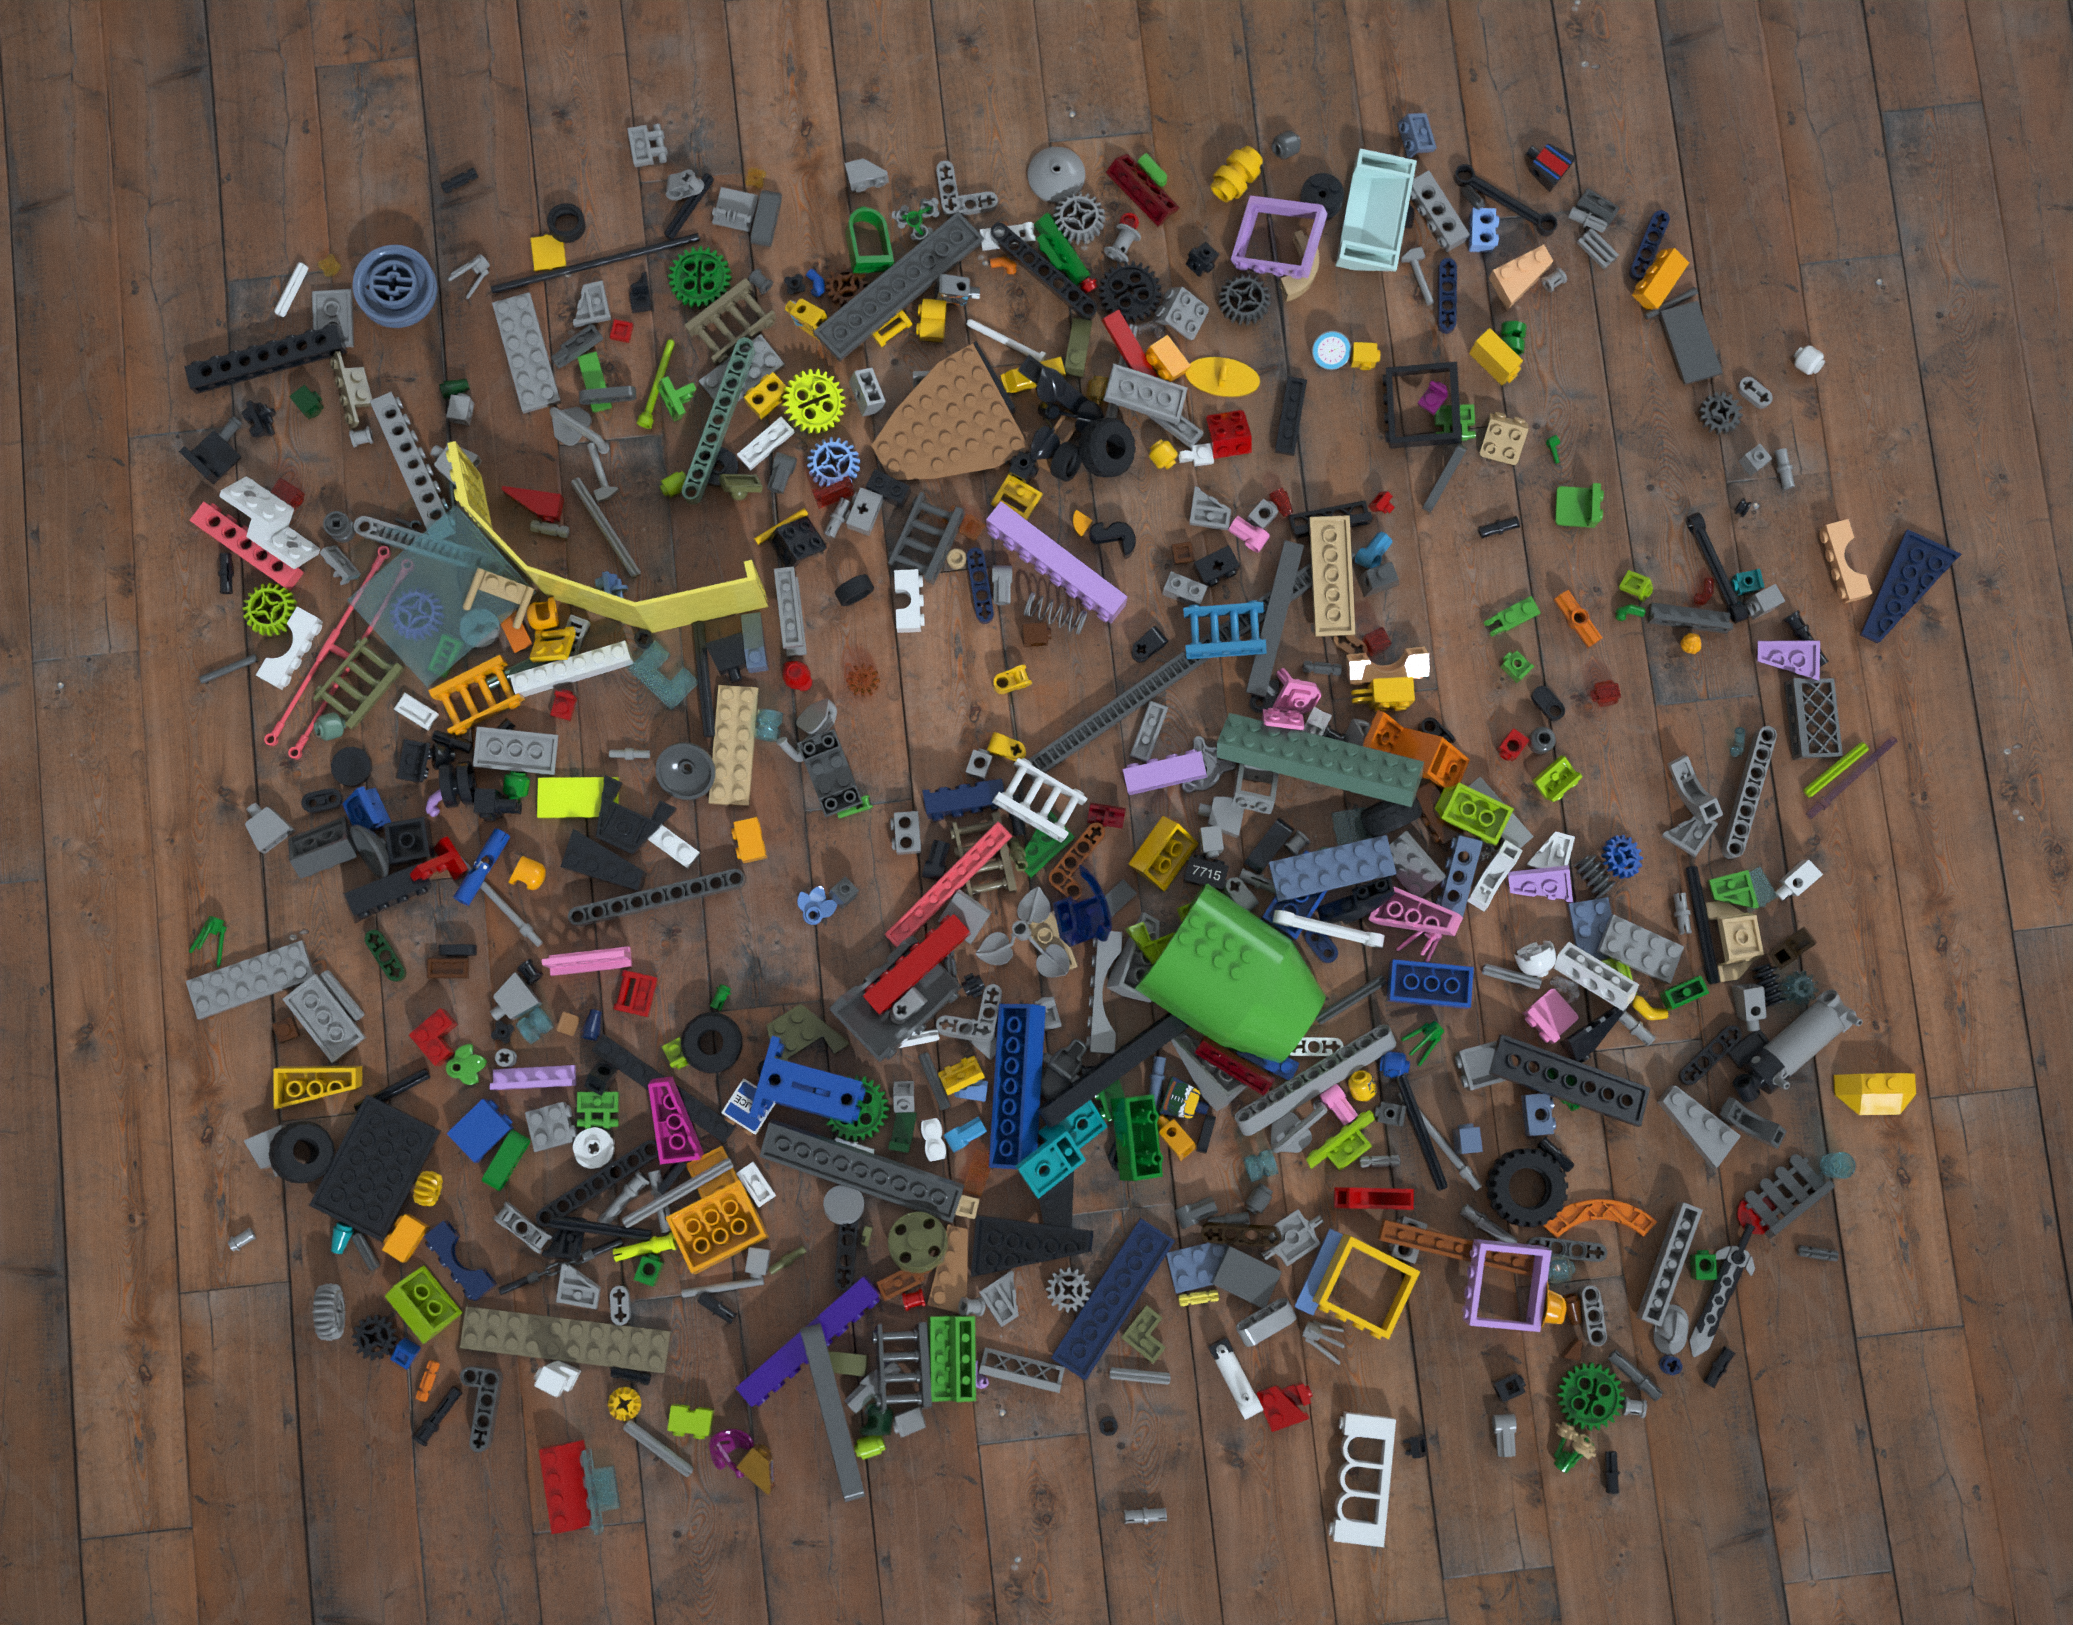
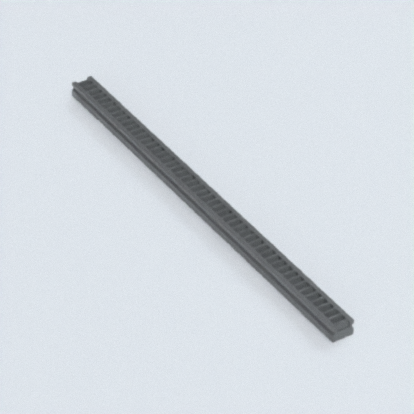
[1028,551,1356,782]

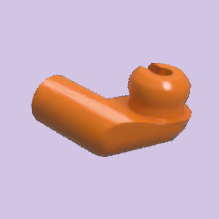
[990,256,1017,274]

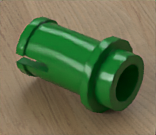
[709,984,731,1011]

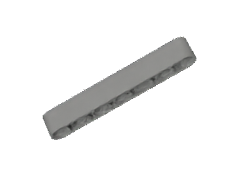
[1721,726,1777,859]

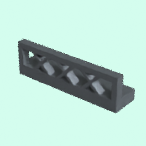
[1648,602,1733,634]

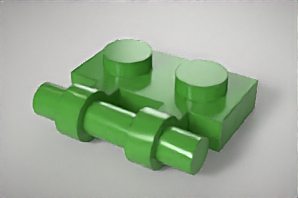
[1434,404,1475,441]
[577,1092,619,1129]

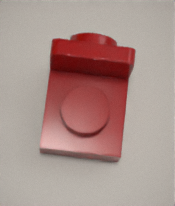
[550,689,577,721]

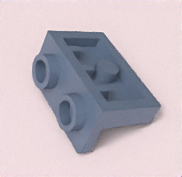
[1398,113,1437,158]

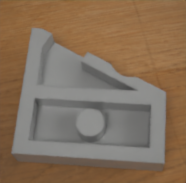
[573,281,612,328]
[1189,486,1231,530]
[1662,816,1718,857]
[556,1262,601,1309]
[978,1270,1019,1328]

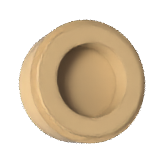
[947,549,967,569]

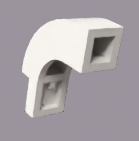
[1467,840,1523,911]

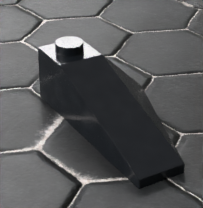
[1560,1000,1633,1063]

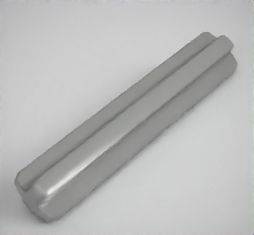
[1482,964,1542,989]
[319,970,364,1021]
[1109,1367,1170,1385]

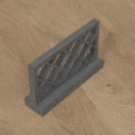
[1784,678,1843,760]

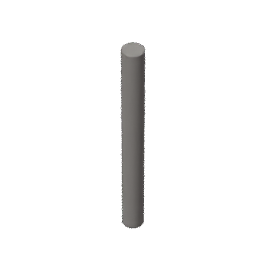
[681,1276,764,1298]

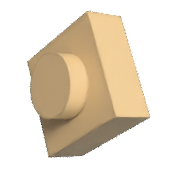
[955,1195,980,1219]

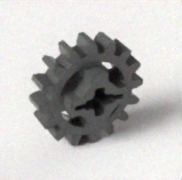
[1698,392,1743,435]

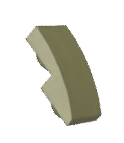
[828,1351,869,1377]

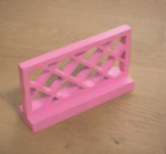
[542,947,632,976]

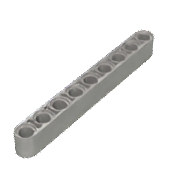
[1234,1025,1397,1136]

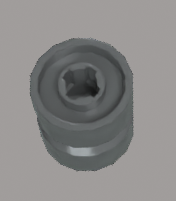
[323,511,356,543]

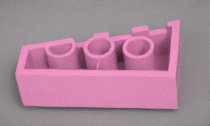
[1368,886,1463,936]

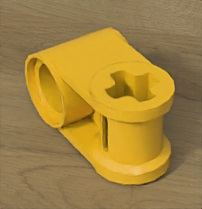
[993,665,1032,694]
[987,732,1026,761]

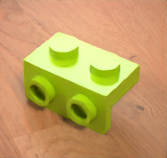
[1532,755,1583,802]

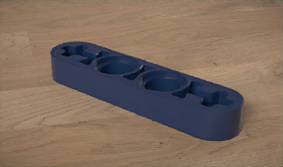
[1629,210,1670,281]
[1437,258,1457,334]
[967,548,994,624]

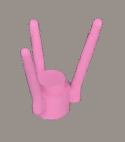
[1396,931,1443,963]

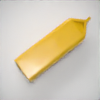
[1000,356,1066,393]

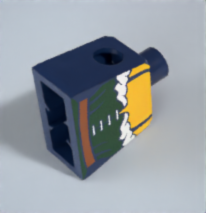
[1159,1076,1209,1119]

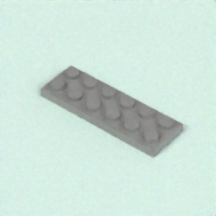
[492,292,561,413]
[186,940,315,1020]

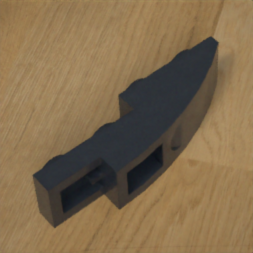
[1017,355,1090,415]
[1317,876,1395,925]

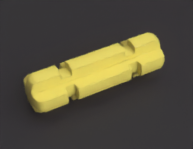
[1178,1290,1219,1306]

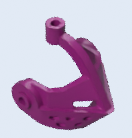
[709,1429,754,1478]

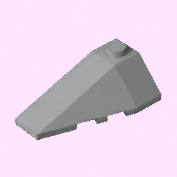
[1106,912,1160,1003]
[1171,1032,1248,1111]

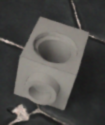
[446,393,474,426]
[1738,444,1772,476]
[1246,499,1279,530]
[966,748,992,781]
[745,1247,771,1278]

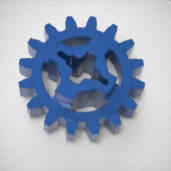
[1601,835,1643,879]

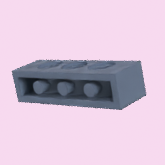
[1435,833,1483,917]

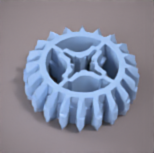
[807,437,860,490]

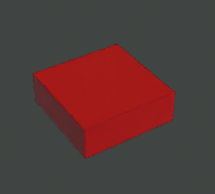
[610,319,634,343]

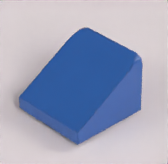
[390,1338,421,1370]

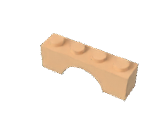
[1819,519,1872,604]
[1346,647,1429,685]

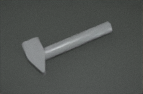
[1400,247,1434,305]
[587,443,619,503]

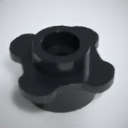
[784,274,806,295]
[491,1020,515,1044]

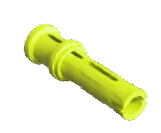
[613,1232,677,1262]

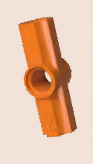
[1553,590,1603,648]

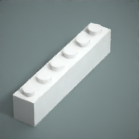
[510,641,634,697]

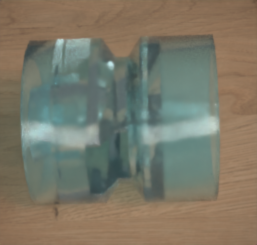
[754,709,783,742]
[515,1007,554,1045]
[1243,1149,1279,1182]
[1820,1152,1856,1179]

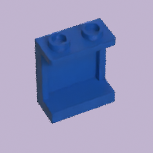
[447,1099,514,1163]

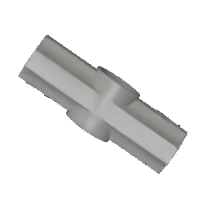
[844,1361,901,1413]

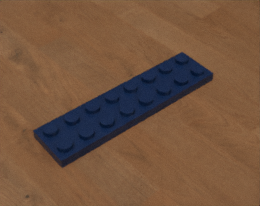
[1051,1218,1175,1381]

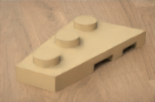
[1028,910,1078,970]

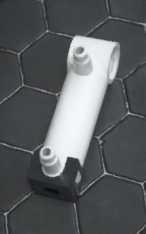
[1207,1337,1263,1420]

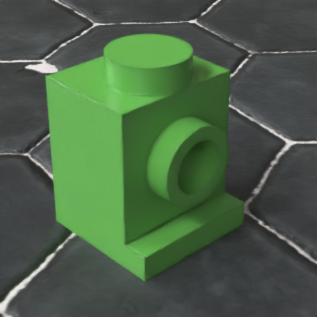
[1500,651,1535,683]

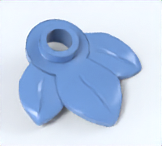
[797,886,837,925]

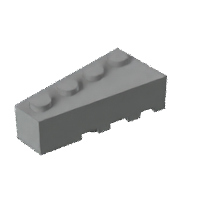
[1657,1085,1741,1168]

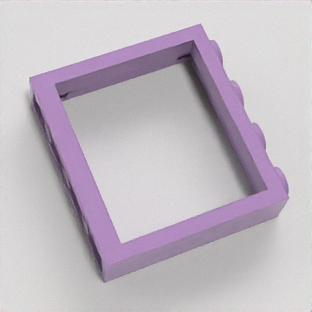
[1231,196,1327,279]
[1462,1239,1551,1332]

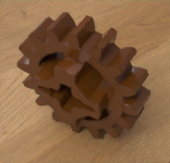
[825,264,868,307]

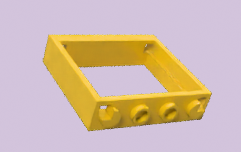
[1312,1234,1420,1339]

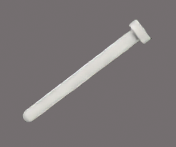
[966,319,1046,362]

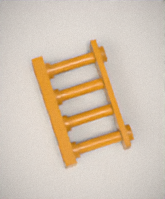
[428,655,525,736]

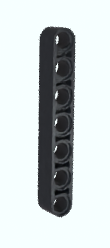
[991,223,1097,320]
[536,1140,659,1227]

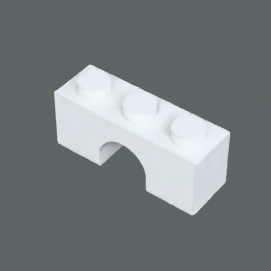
[894,569,925,633]

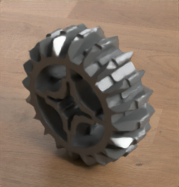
[1218,273,1271,326]

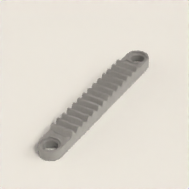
[353,516,507,576]

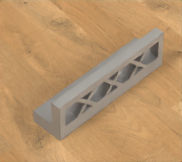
[979,1347,1065,1393]

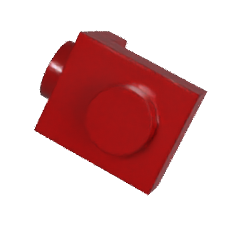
[1283,1381,1313,1406]

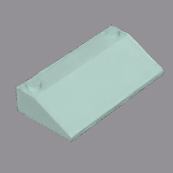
[1336,149,1417,271]

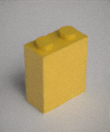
[1469,328,1523,386]

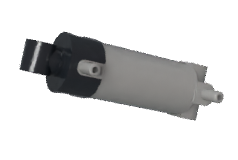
[1733,989,1863,1102]

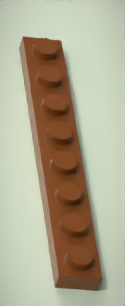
[1377,1219,1535,1277]

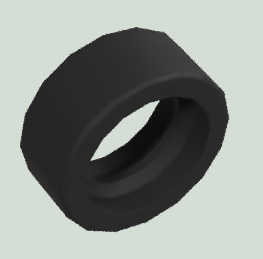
[547,203,586,243]
[1050,442,1082,482]
[835,574,874,606]

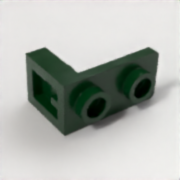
[888,1112,917,1153]

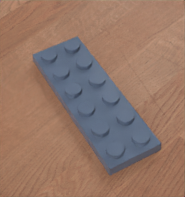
[1268,835,1397,902]

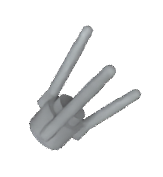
[448,254,490,299]
[1302,1320,1345,1365]

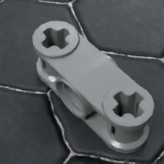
[493,1201,553,1254]

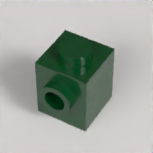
[289,384,324,419]

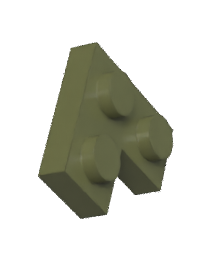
[1121,1305,1166,1364]

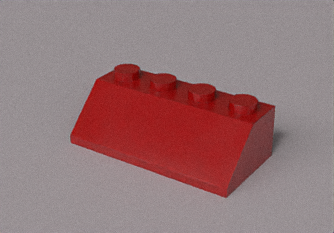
[539,1439,597,1534]

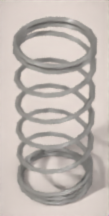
[1024,592,1087,635]

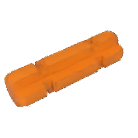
[416,1360,440,1402]

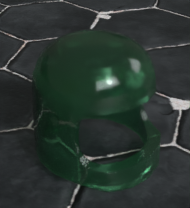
[859,1402,894,1435]

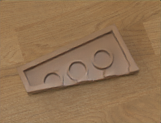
[927,1224,968,1313]

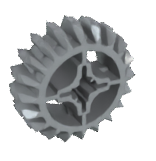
[1053,191,1105,245]
[312,1283,346,1341]

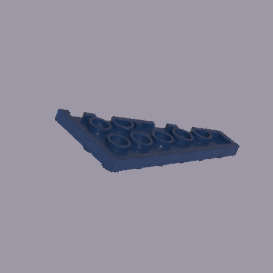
[1859,529,1961,643]

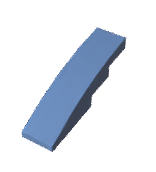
[1294,1228,1343,1315]

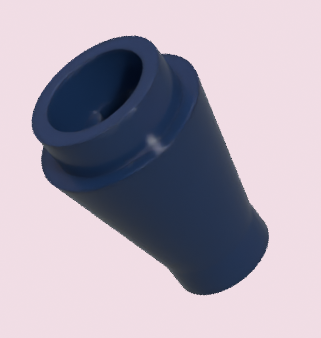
[580,1009,602,1041]

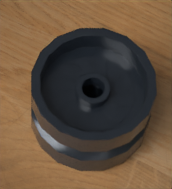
[439,761,477,809]

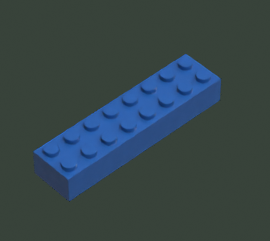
[989,1004,1046,1169]

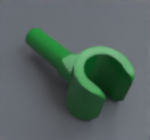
[1546,435,1560,464]

